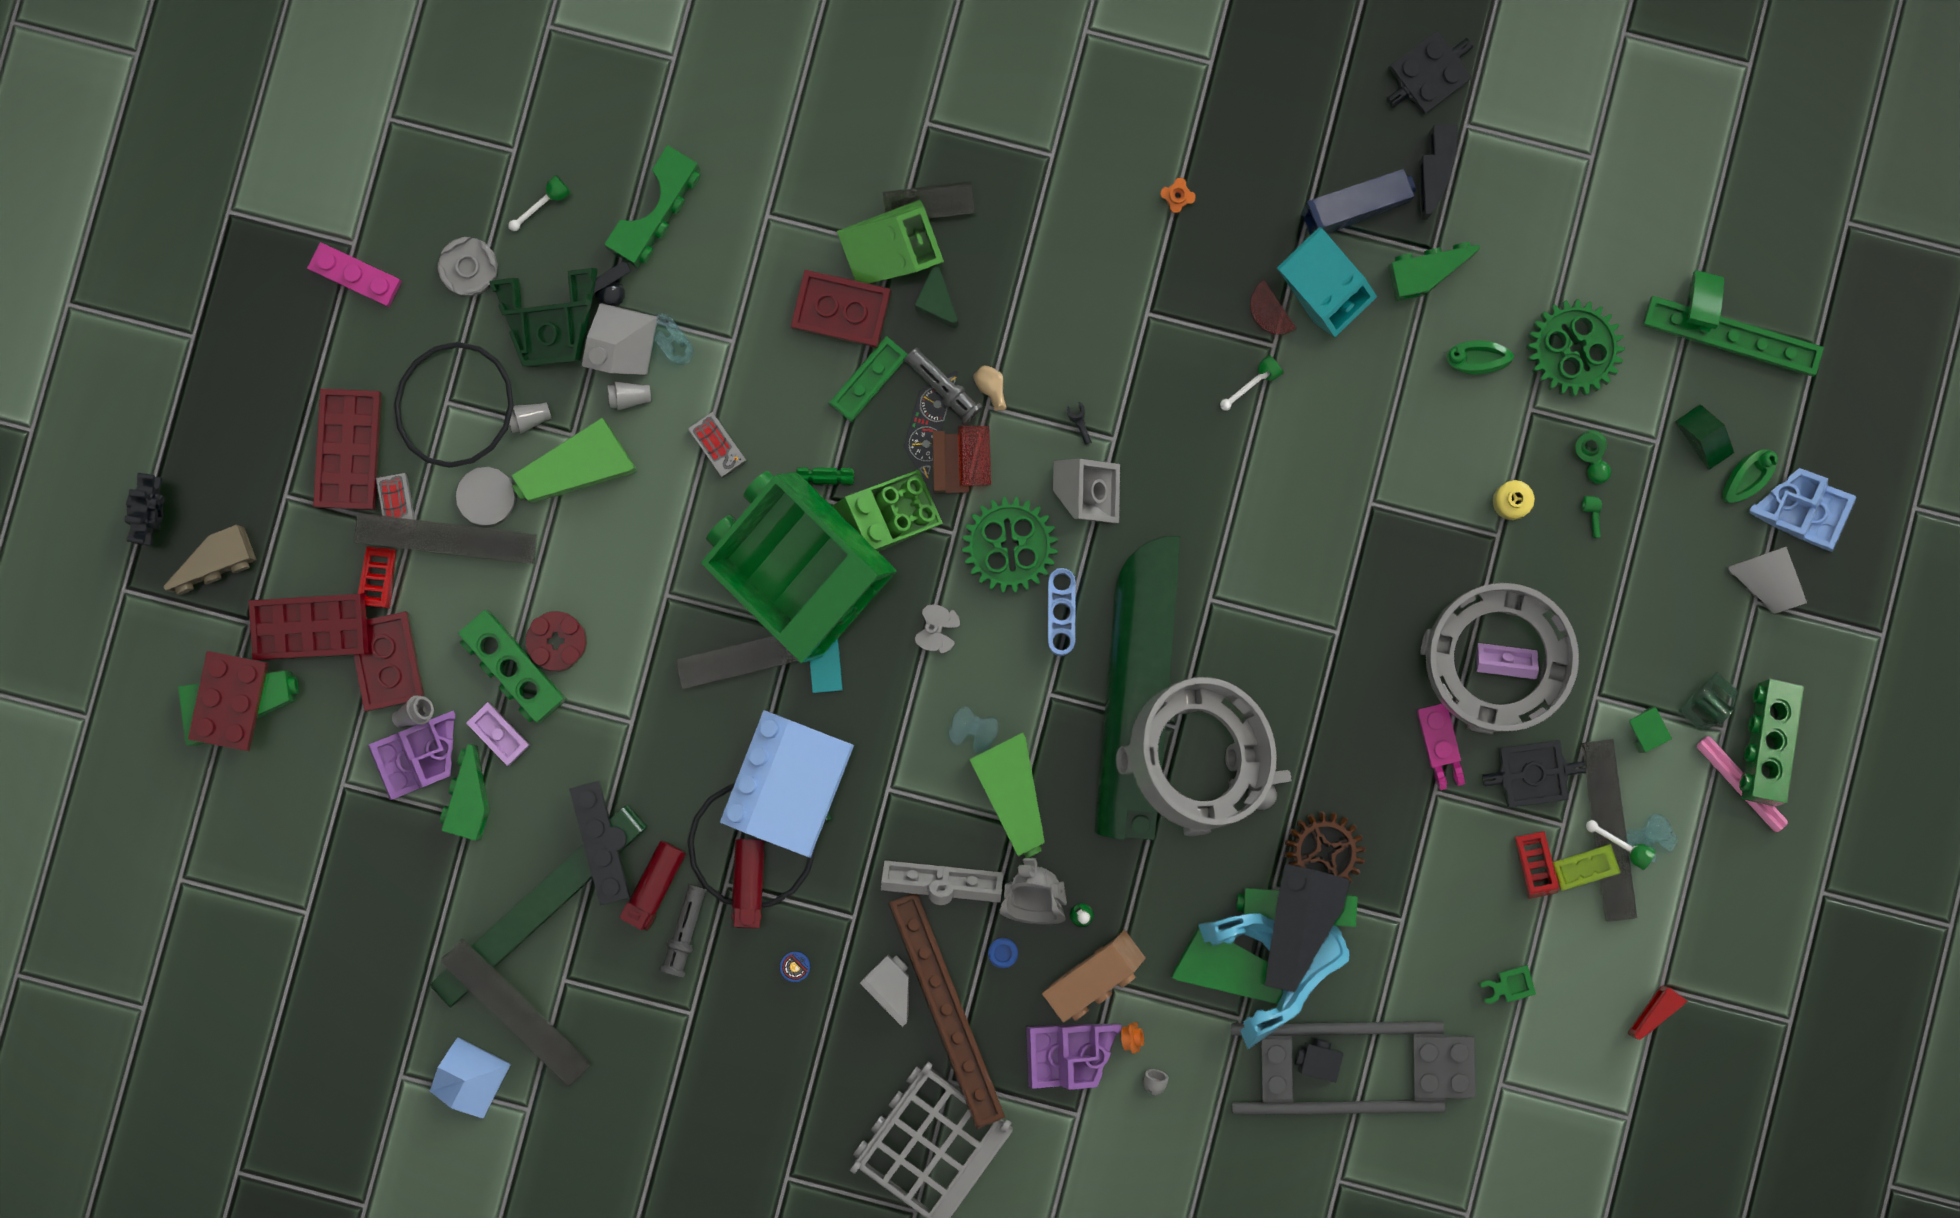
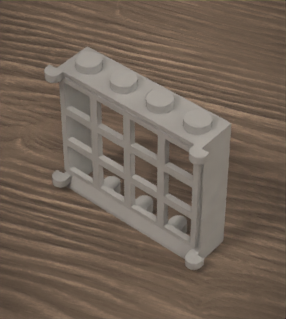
[850,1062,1013,1218]

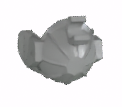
[1000,858,1067,925]

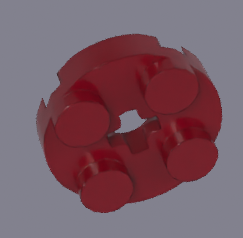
[526,611,587,671]

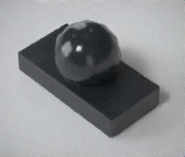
[593,262,631,307]

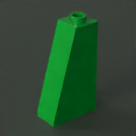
[178,671,299,746]
[1236,887,1358,927]
[1170,923,1283,1004]

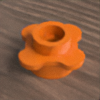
[1160,178,1196,213]
[1121,1022,1144,1054]

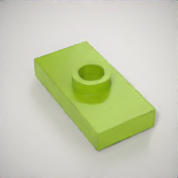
[1553,844,1621,891]

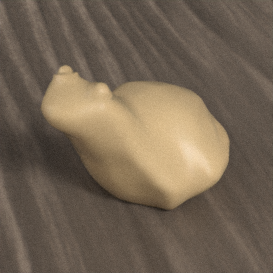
[973,366,1006,411]

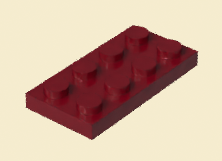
[313,389,382,510]
[248,593,369,660]

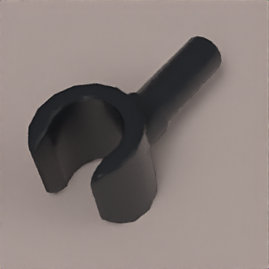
[1067,402,1092,445]

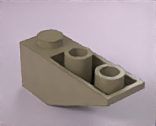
[164,525,256,595]

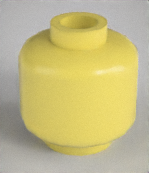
[1493,480,1535,520]

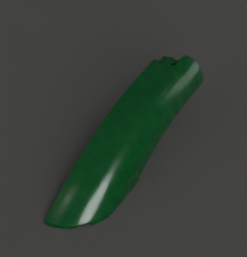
[1094,536,1180,840]

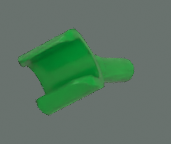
[1582,495,1602,538]

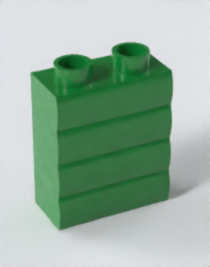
[701,471,897,663]

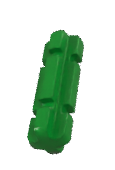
[796,467,854,485]

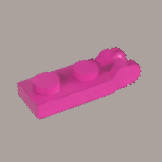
[1416,704,1465,790]

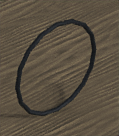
[394,342,514,468]
[688,784,816,907]

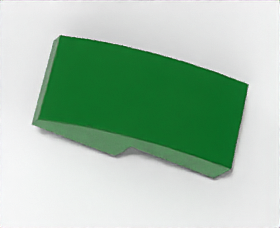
[1686,270,1724,329]

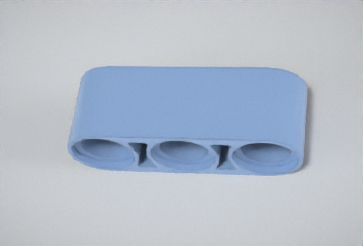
[1048,568,1075,656]

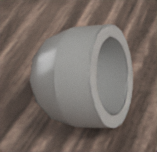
[1143,1069,1169,1095]

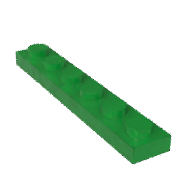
[1642,296,1824,377]

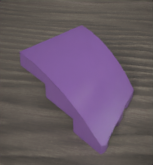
[368,710,455,800]
[1026,1024,1121,1090]

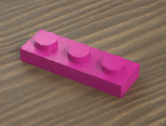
[307,242,402,307]

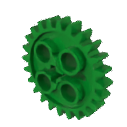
[1526,299,1625,397]
[962,497,1058,593]

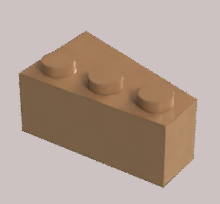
[1042,929,1146,1023]

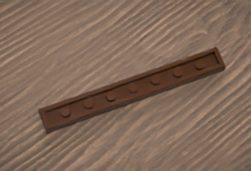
[888,894,1006,1129]

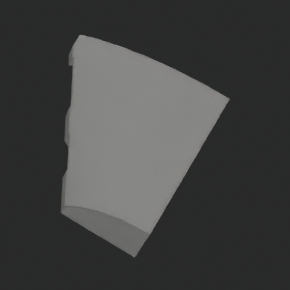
[1727,547,1807,614]

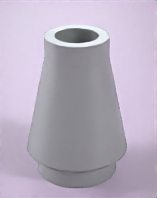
[607,382,651,411]
[505,402,552,434]
[392,695,434,728]

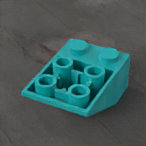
[1277,227,1377,337]

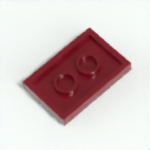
[791,270,892,348]
[353,611,425,712]
[188,651,269,751]

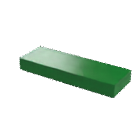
[829,336,908,423]

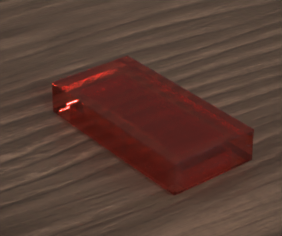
[958,426,991,486]

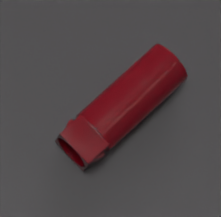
[731,839,765,929]
[619,840,687,931]

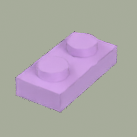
[1476,643,1539,679]
[466,702,531,766]

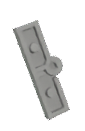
[881,860,1003,905]

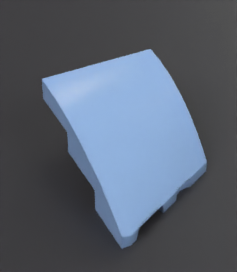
[1749,468,1856,552]

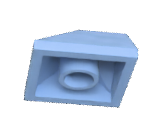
[430,1037,511,1118]

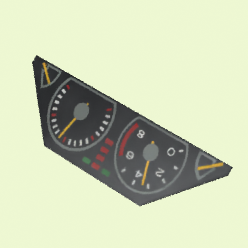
[904,371,958,482]

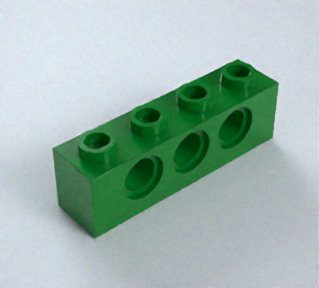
[458,609,567,723]
[1739,679,1804,807]

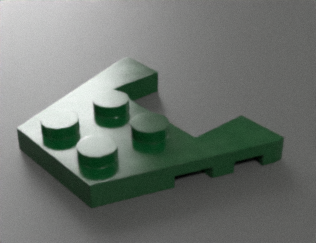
[490,268,597,367]

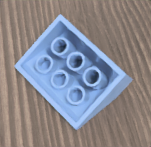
[720,710,854,857]

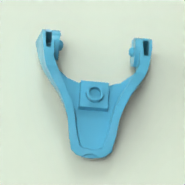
[1198,914,1349,1049]

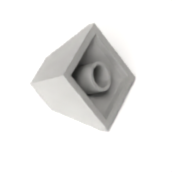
[582,303,658,375]
[1053,459,1120,524]
[860,954,909,1027]

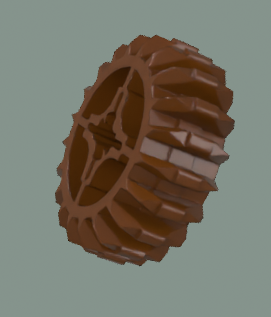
[1284,811,1366,884]

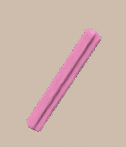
[1697,736,1788,832]

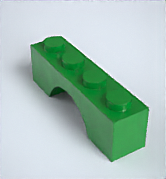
[604,145,701,268]

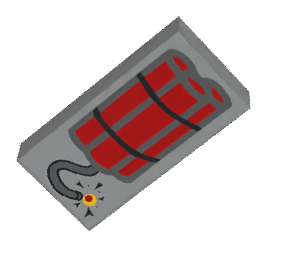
[688,412,747,478]
[376,473,417,537]

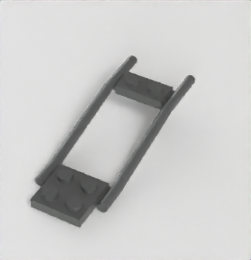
[1231,1022,1476,1114]

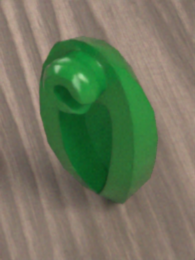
[1447,340,1514,375]
[1722,449,1778,503]

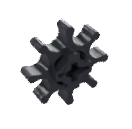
[124,473,165,546]

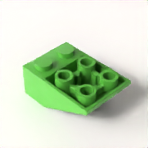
[837,200,944,284]
[832,470,943,552]

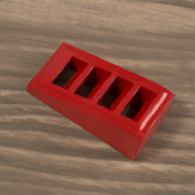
[358,546,397,609]
[1515,831,1560,899]
[1628,986,1687,1040]

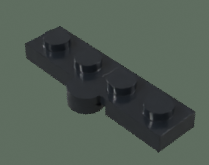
[569,781,630,906]

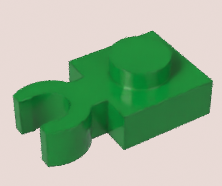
[1478,965,1536,1003]

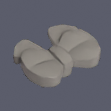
[915,605,960,654]

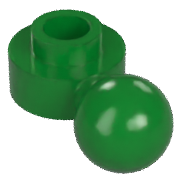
[1575,430,1611,484]

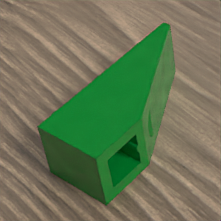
[1388,242,1480,302]
[440,744,490,841]

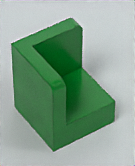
[1629,707,1672,753]

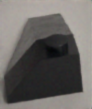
[1265,864,1350,993]

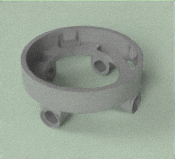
[1420,583,1579,735]
[1116,677,1277,836]

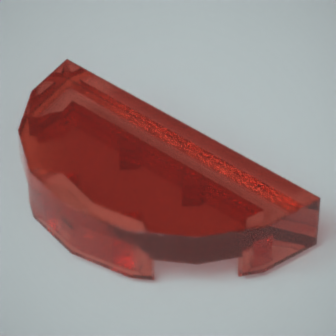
[1250,280,1297,335]

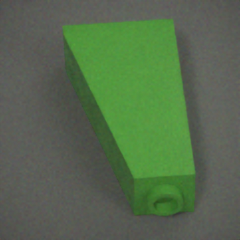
[511,418,638,503]
[969,733,1045,858]

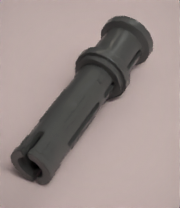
[904,347,983,425]
[659,884,707,978]

